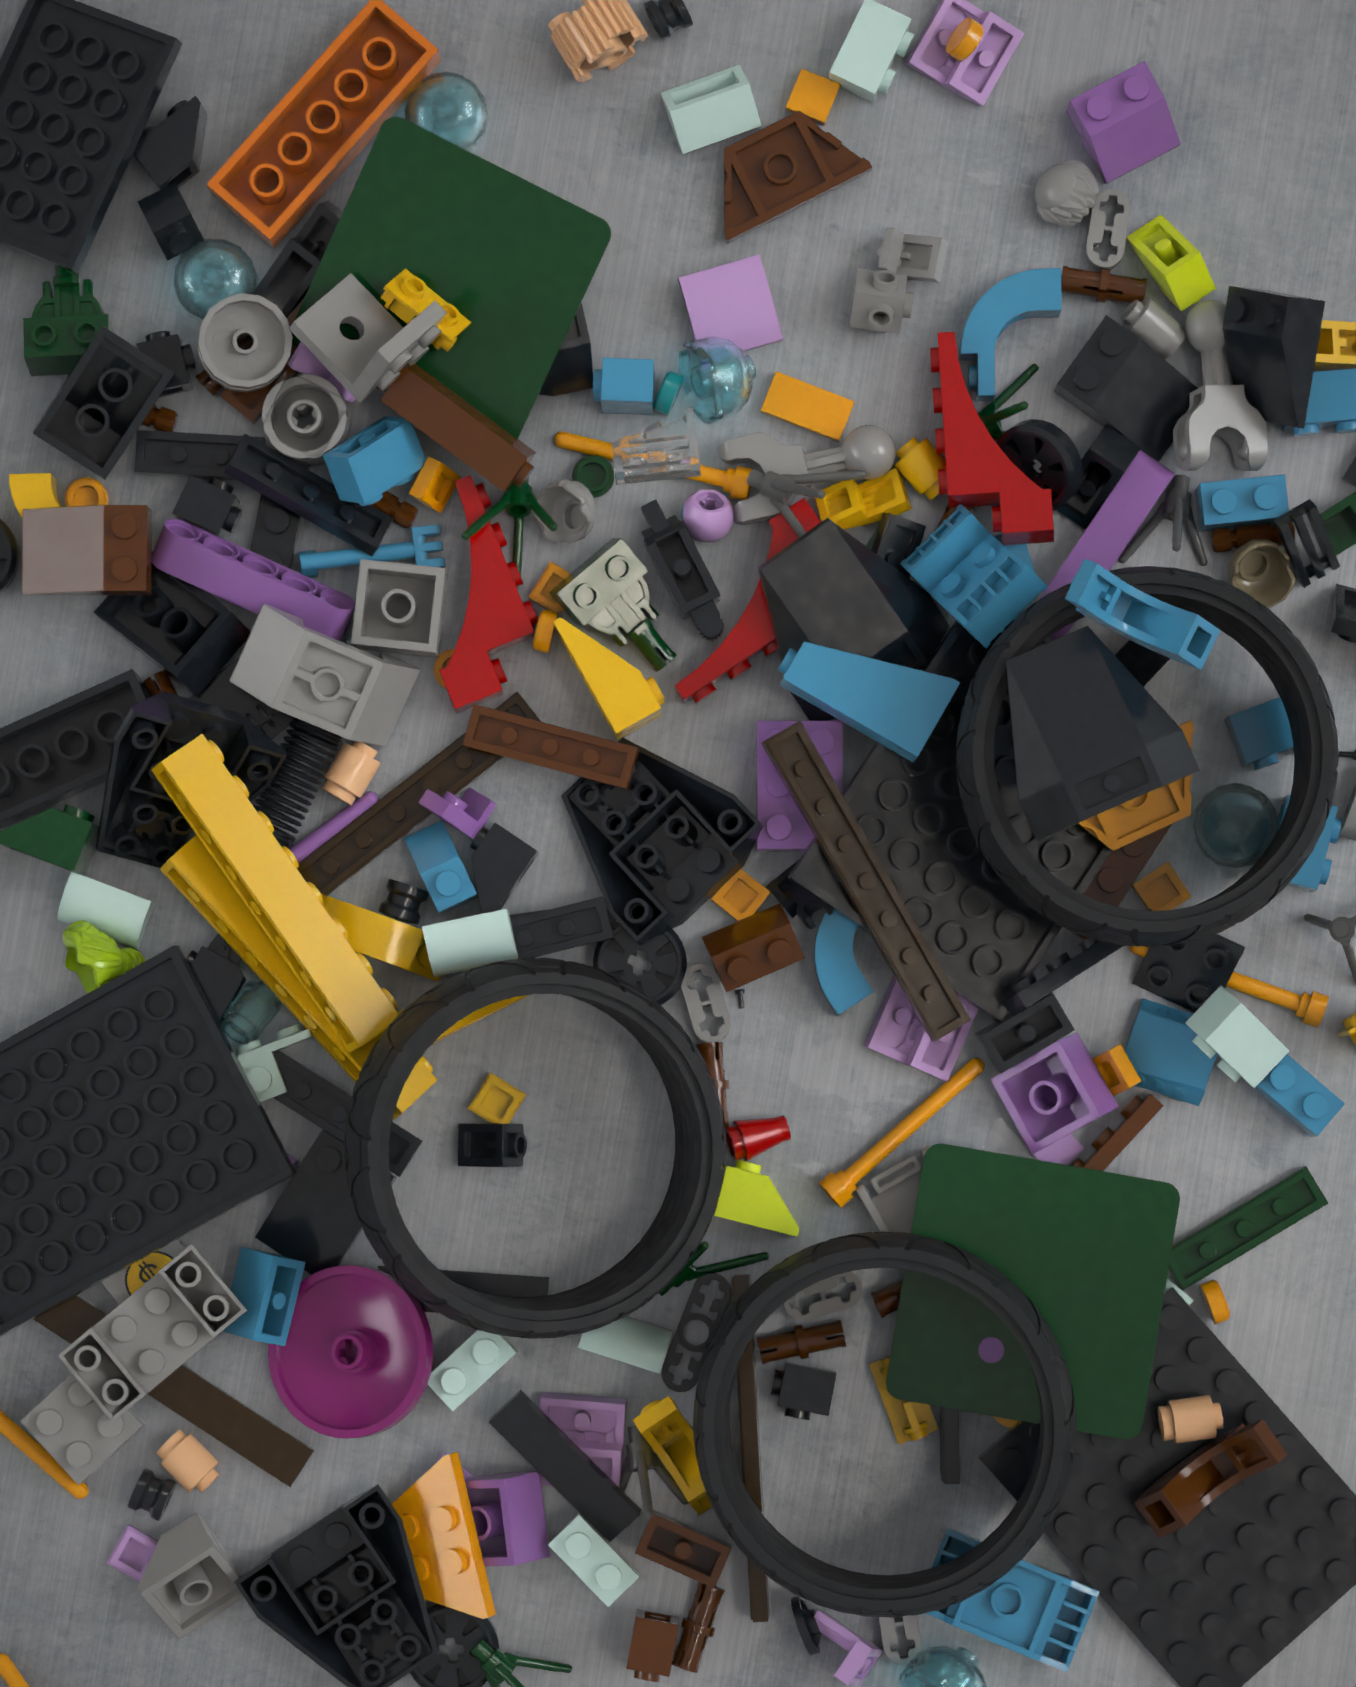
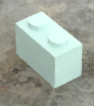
[829,0,915,103]
[1185,986,1289,1088]
[427,1330,518,1412]
[548,1512,640,1607]

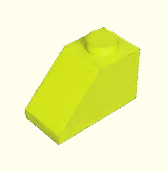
[1126,215,1216,311]
[714,1159,800,1237]

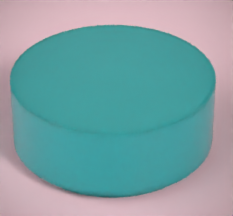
[653,371,684,415]

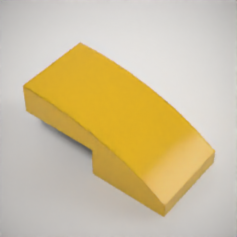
[815,468,912,529]

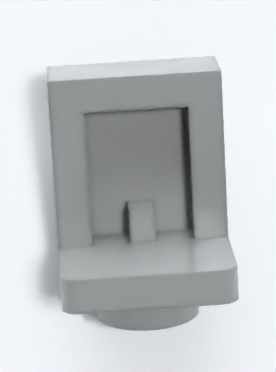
[877,227,949,283]

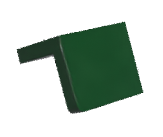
[1320,492,1356,556]

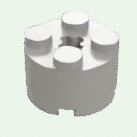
[262,374,350,466]

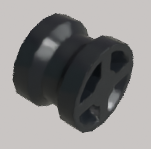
[644,0,693,41]
[378,879,429,925]
[128,1468,177,1521]

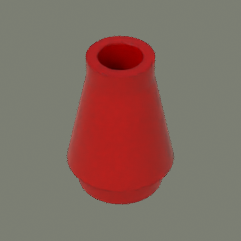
[725,1115,791,1162]

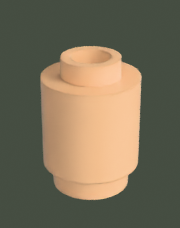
[322,741,381,806]
[1158,1395,1223,1444]
[156,1429,220,1493]

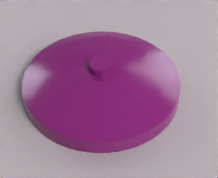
[268,1265,433,1439]

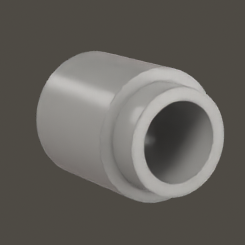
[1121,298,1185,359]

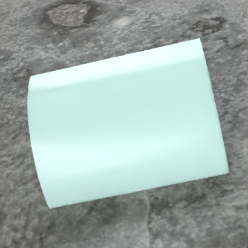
[660,65,762,154]
[57,871,156,951]
[422,909,518,977]
[578,1316,673,1374]

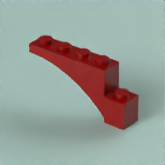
[930,332,1054,545]
[439,475,538,713]
[674,498,821,704]

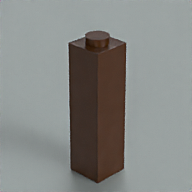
[380,364,536,492]

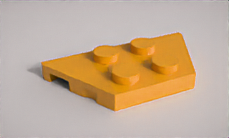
[1078,720,1194,851]
[392,1452,496,1619]

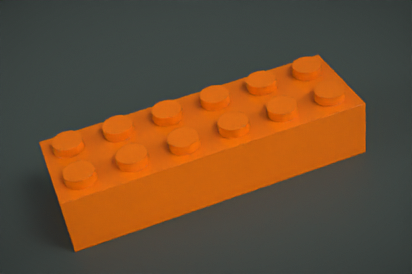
[207,0,441,249]

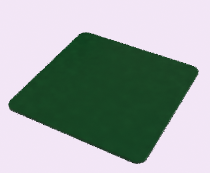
[291,117,611,439]
[886,1143,1180,1439]

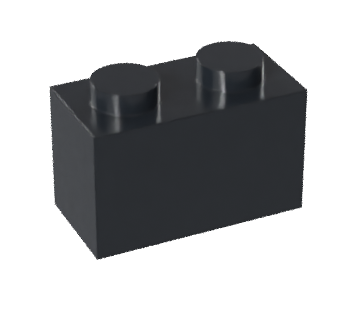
[975,992,1075,1074]

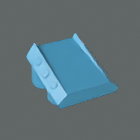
[1124,998,1217,1106]

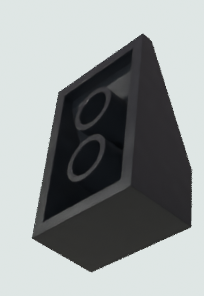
[1222,286,1325,428]
[1054,315,1198,462]
[33,325,175,480]
[93,551,250,697]
[255,1130,397,1275]

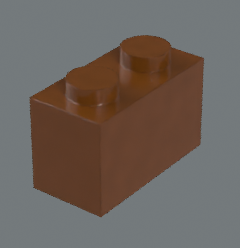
[702,903,805,993]
[635,1510,732,1588]
[626,1609,679,1682]

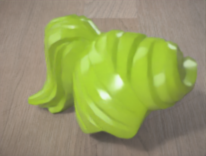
[62,920,147,994]

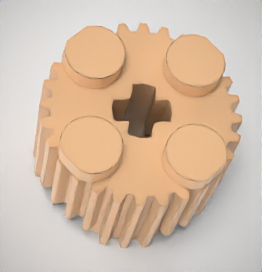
[548,0,649,83]

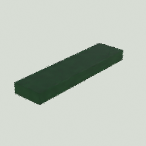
[1169,1166,1328,1291]

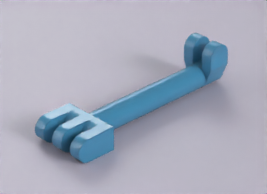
[298,525,446,578]

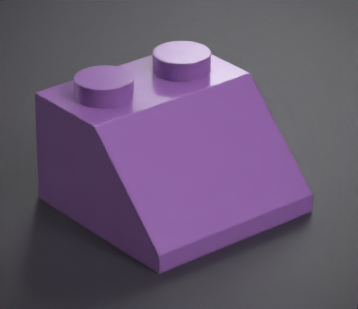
[1066,61,1181,184]
[990,1032,1119,1154]
[465,1471,550,1566]

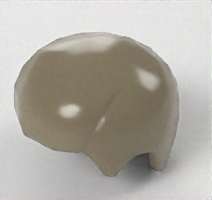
[1228,539,1296,608]

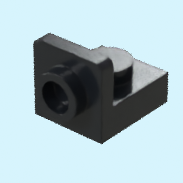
[458,1123,527,1167]

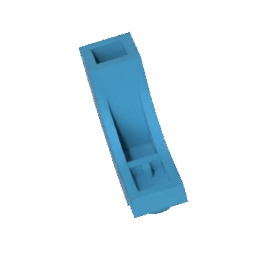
[958,268,1062,402]
[1065,559,1221,670]
[814,910,874,1016]

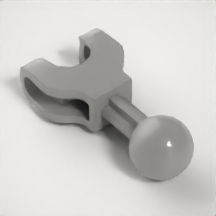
[1173,300,1268,471]
[717,425,896,525]

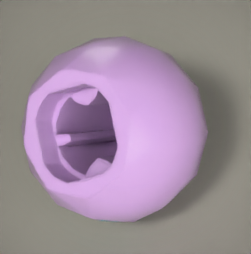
[681,490,734,542]

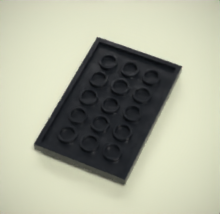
[0,0,182,274]

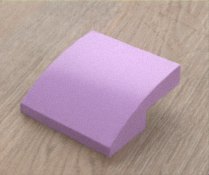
[904,0,1024,106]
[678,254,783,364]
[863,975,978,1082]
[535,1392,627,1488]

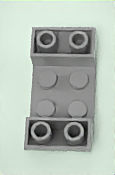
[229,602,420,746]
[57,1244,247,1422]

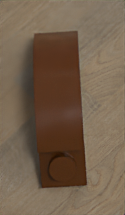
[1134,1419,1287,1538]

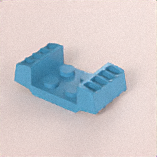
[900,504,1048,648]
[926,1528,1100,1672]

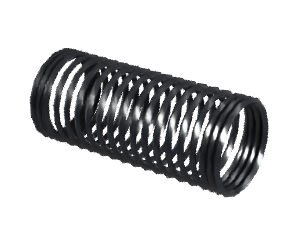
[253,717,344,850]

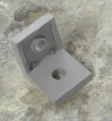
[289,273,447,403]

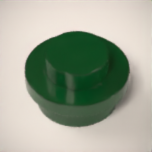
[572,455,614,498]

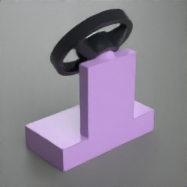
[791,1596,884,1687]

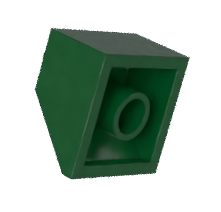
[0,804,99,876]

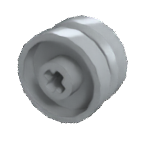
[197,293,293,393]

